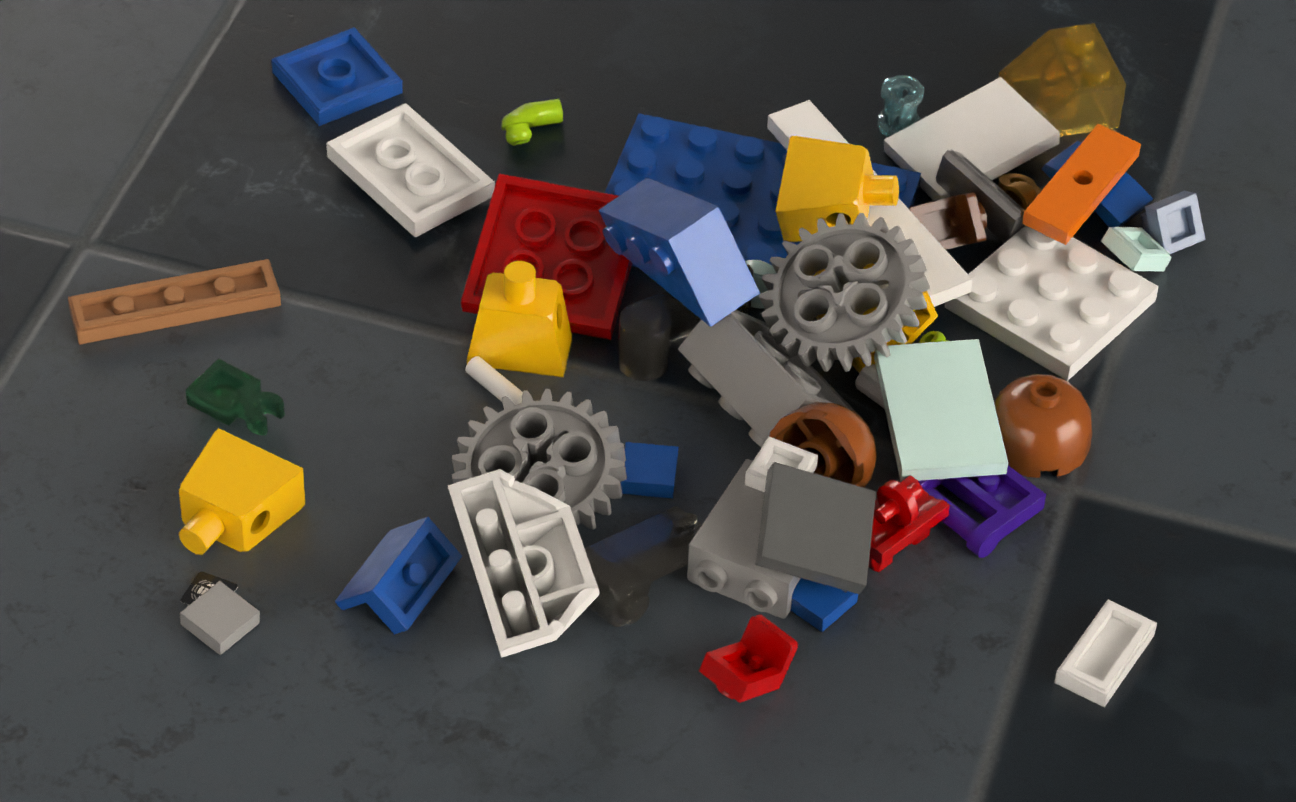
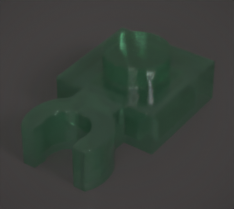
[186,358,285,436]

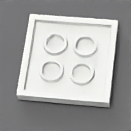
[945,225,1159,381]

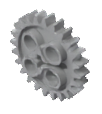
[759,213,930,372]
[452,389,627,530]

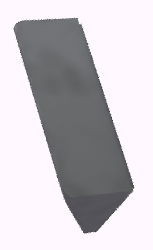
[936,150,1025,243]

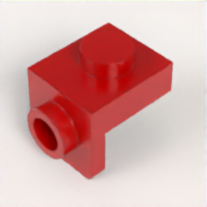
[699,614,798,703]

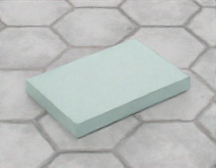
[874,339,1008,482]

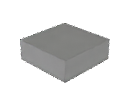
[180,581,260,655]

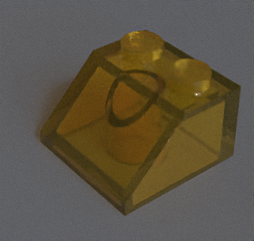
[998,23,1126,137]

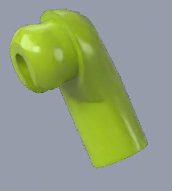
[502,99,563,145]

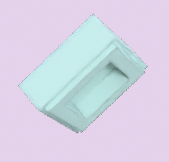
[1101,227,1172,272]

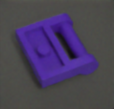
[918,465,1046,558]

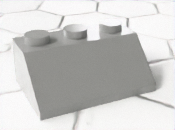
[678,310,863,447]

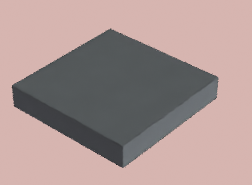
[756,462,876,594]

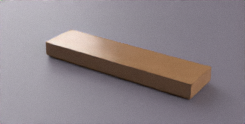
[68,259,281,345]

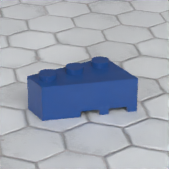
[598,178,760,327]

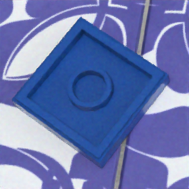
[271,27,403,126]

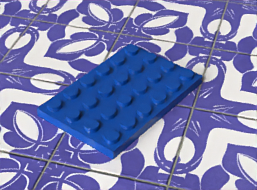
[605,113,921,276]

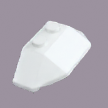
[448,469,600,658]

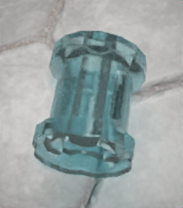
[877,75,924,137]

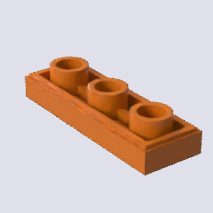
[1022,123,1141,245]

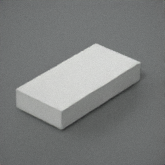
[1055,600,1157,707]

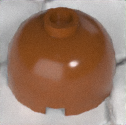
[994,374,1092,478]
[769,402,877,488]

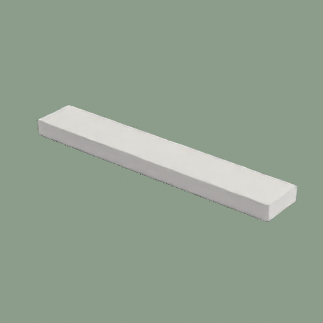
[767,100,973,307]

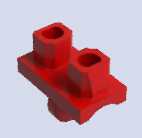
[868,475,950,572]

